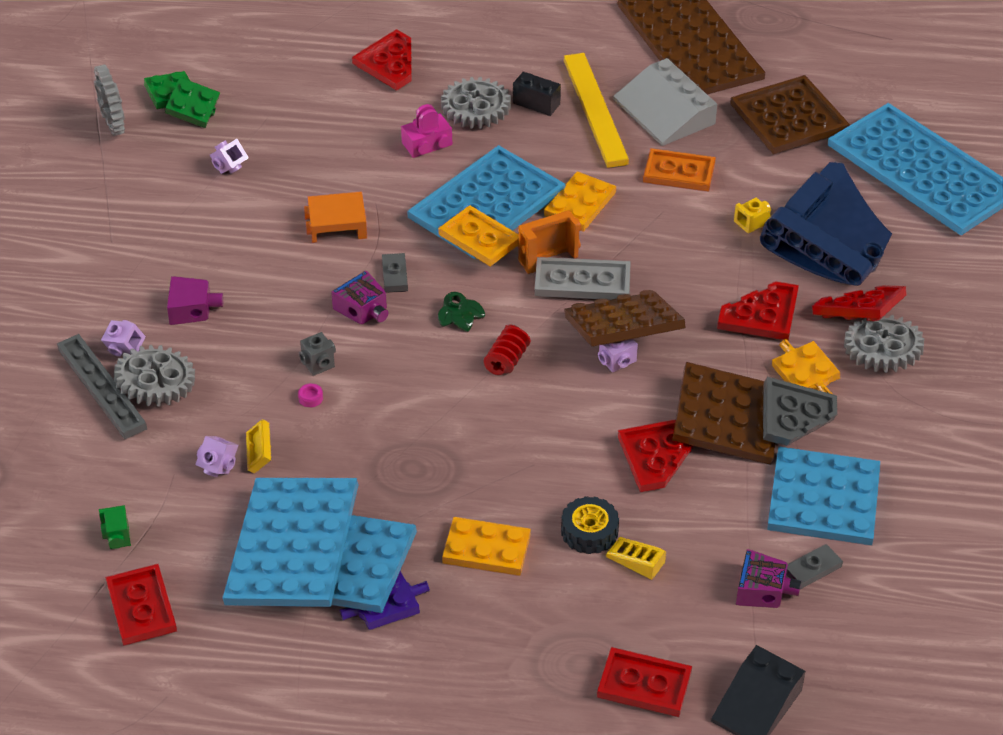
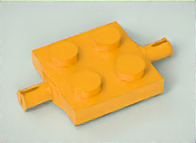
[772,339,840,394]

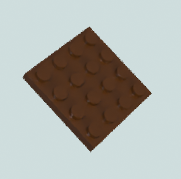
[730,75,850,154]
[564,290,686,347]
[672,362,775,465]

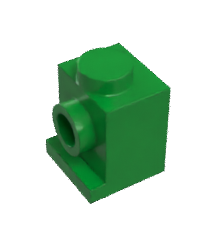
[99,505,131,549]

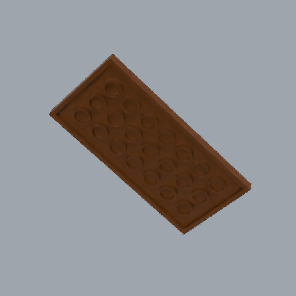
[617,0,766,95]

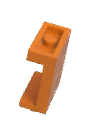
[304,191,367,243]
[518,210,581,274]

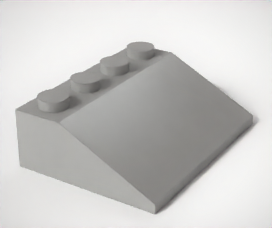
[613,58,717,146]

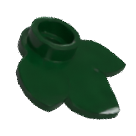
[438,292,485,332]

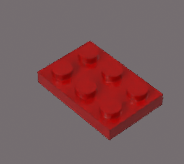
[105,564,177,646]
[597,647,692,717]

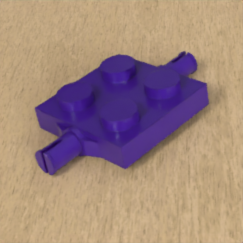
[339,571,430,630]

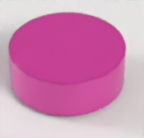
[298,384,323,407]

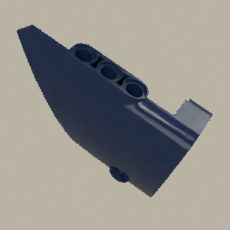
[760,162,892,286]

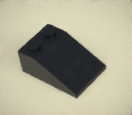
[711,645,806,735]

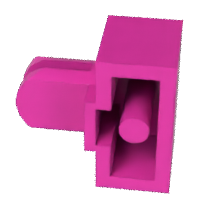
[401,104,452,158]

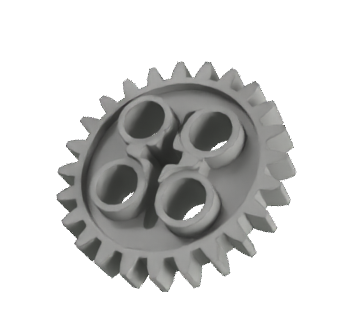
[94,64,125,136]
[441,77,511,129]
[844,315,924,373]
[114,345,195,406]

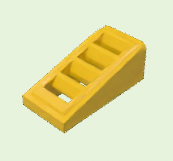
[606,537,666,580]

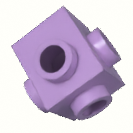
[210,139,248,174]
[101,320,146,356]
[598,339,638,372]
[196,436,238,477]

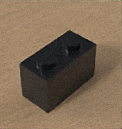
[513,71,561,116]

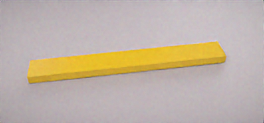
[564,53,629,168]

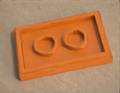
[643,148,716,192]

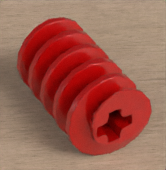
[483,324,531,375]

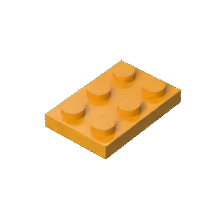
[544,171,616,232]
[439,205,518,267]
[442,517,531,576]

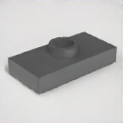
[382,253,408,292]
[786,544,843,589]

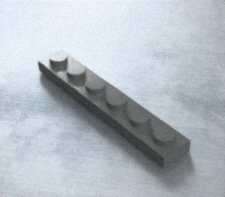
[57,334,147,439]

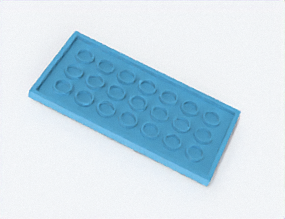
[828,103,1003,236]

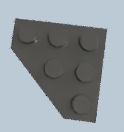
[763,376,837,446]

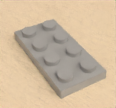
[535,257,630,300]

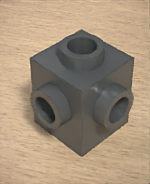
[299,332,336,376]

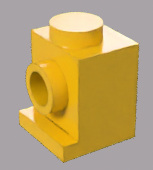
[734,197,771,234]

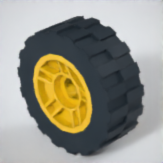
[561,496,619,554]

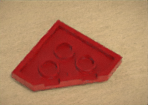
[352,29,412,91]
[717,281,799,341]
[812,285,906,321]
[618,419,694,492]

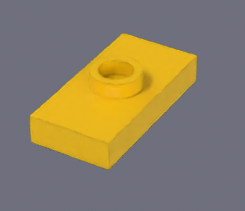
[246,419,271,474]

